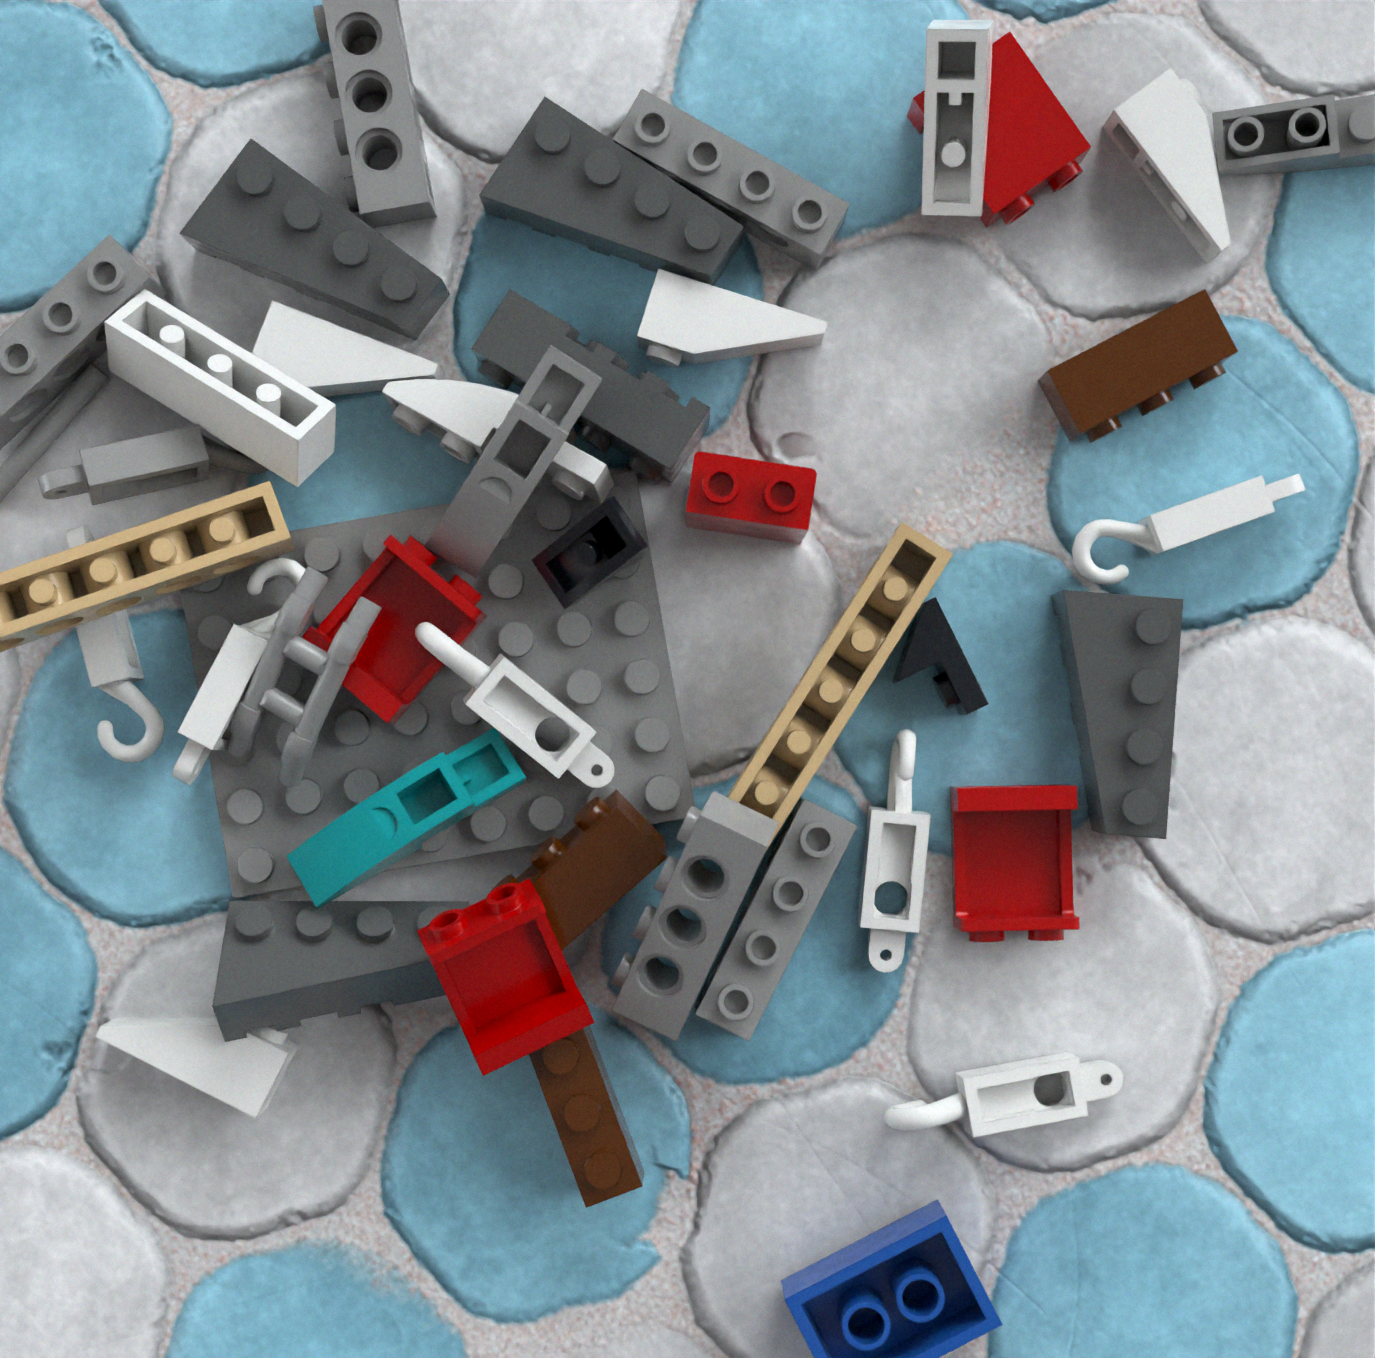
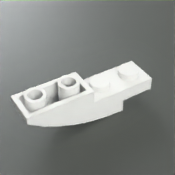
[382,379,614,504]

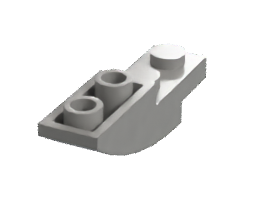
[1212,94,1375,174]
[424,345,602,578]

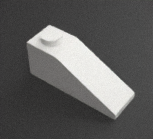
[921,20,993,216]
[1102,67,1231,264]
[637,268,828,368]
[251,301,445,397]
[95,1018,299,1118]

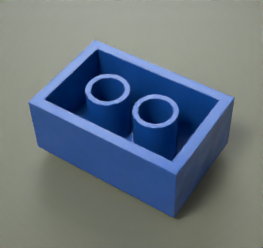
[781,1199,1003,1358]

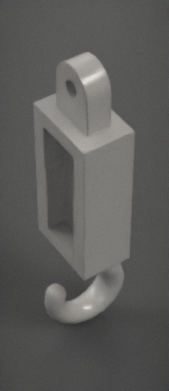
[38,424,269,506]

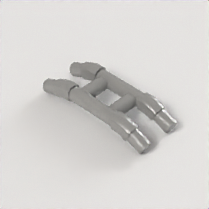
[227,566,382,787]

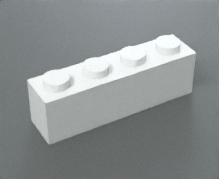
[104,289,336,487]

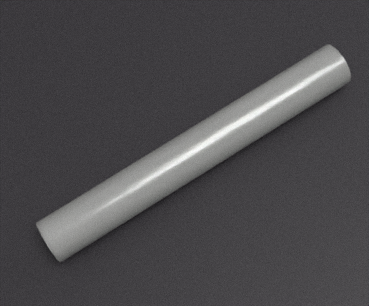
[0,363,110,503]

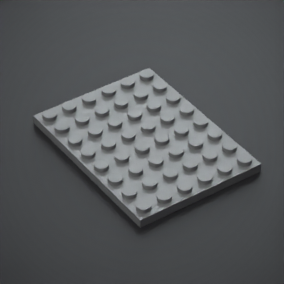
[181,471,695,899]

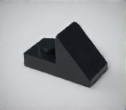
[532,496,648,609]
[892,597,989,715]

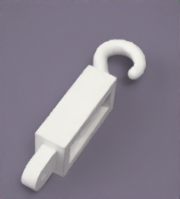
[1072,473,1306,585]
[67,525,165,763]
[172,558,306,785]
[415,622,615,788]
[857,729,931,973]
[884,1052,1124,1138]

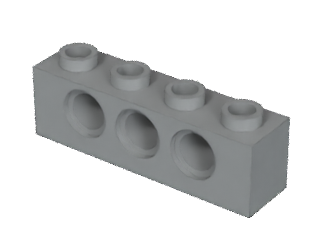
[313,0,437,228]
[613,89,850,272]
[0,235,168,450]
[611,791,779,1041]
[695,797,858,1041]

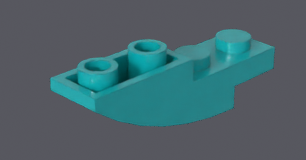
[286,728,526,909]

